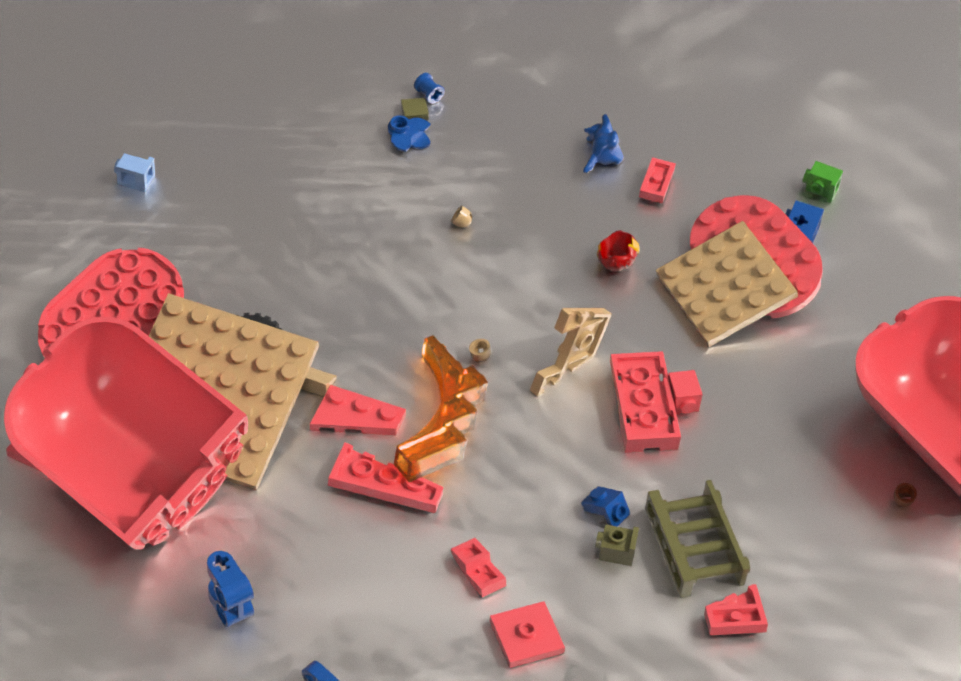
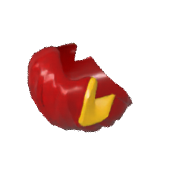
[597,230,639,272]

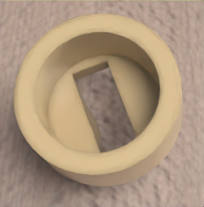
[451,205,473,228]
[469,339,491,362]

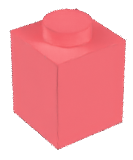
[668,370,703,414]

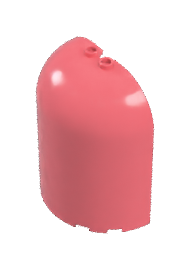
[855,296,961,498]
[4,317,248,550]

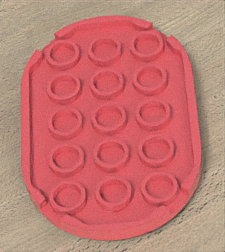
[690,195,823,319]
[38,247,184,359]

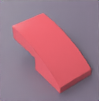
[451,538,506,598]

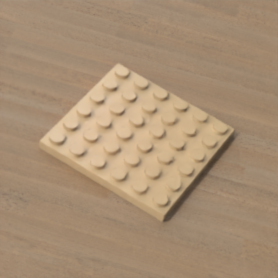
[149,293,319,490]

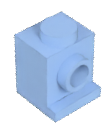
[114,153,155,192]

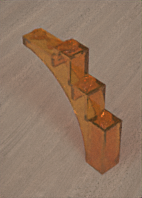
[394,335,488,482]

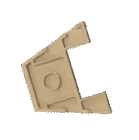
[530,308,612,396]

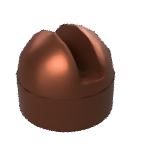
[893,483,917,507]

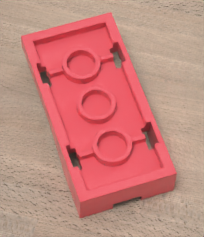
[610,351,681,453]

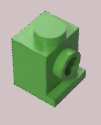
[802,161,843,203]

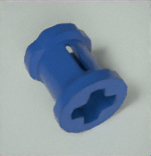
[413,73,445,104]

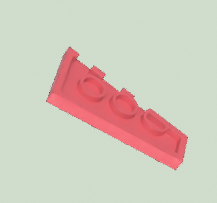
[328,442,444,513]

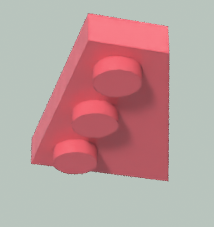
[310,385,406,436]

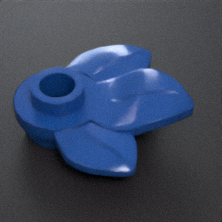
[388,115,431,152]

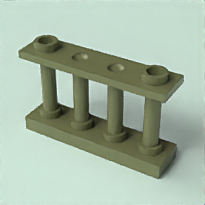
[645,480,750,598]

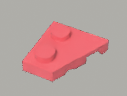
[704,584,768,635]

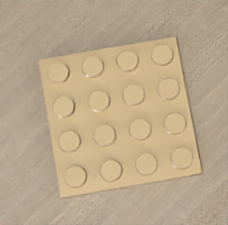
[656,221,798,347]

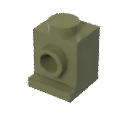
[595,524,639,566]

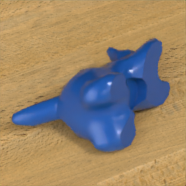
[583,114,624,173]

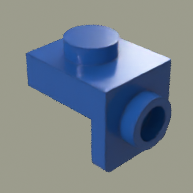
[581,486,630,527]

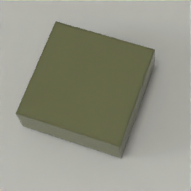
[401,98,429,121]

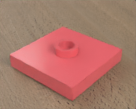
[489,601,565,668]

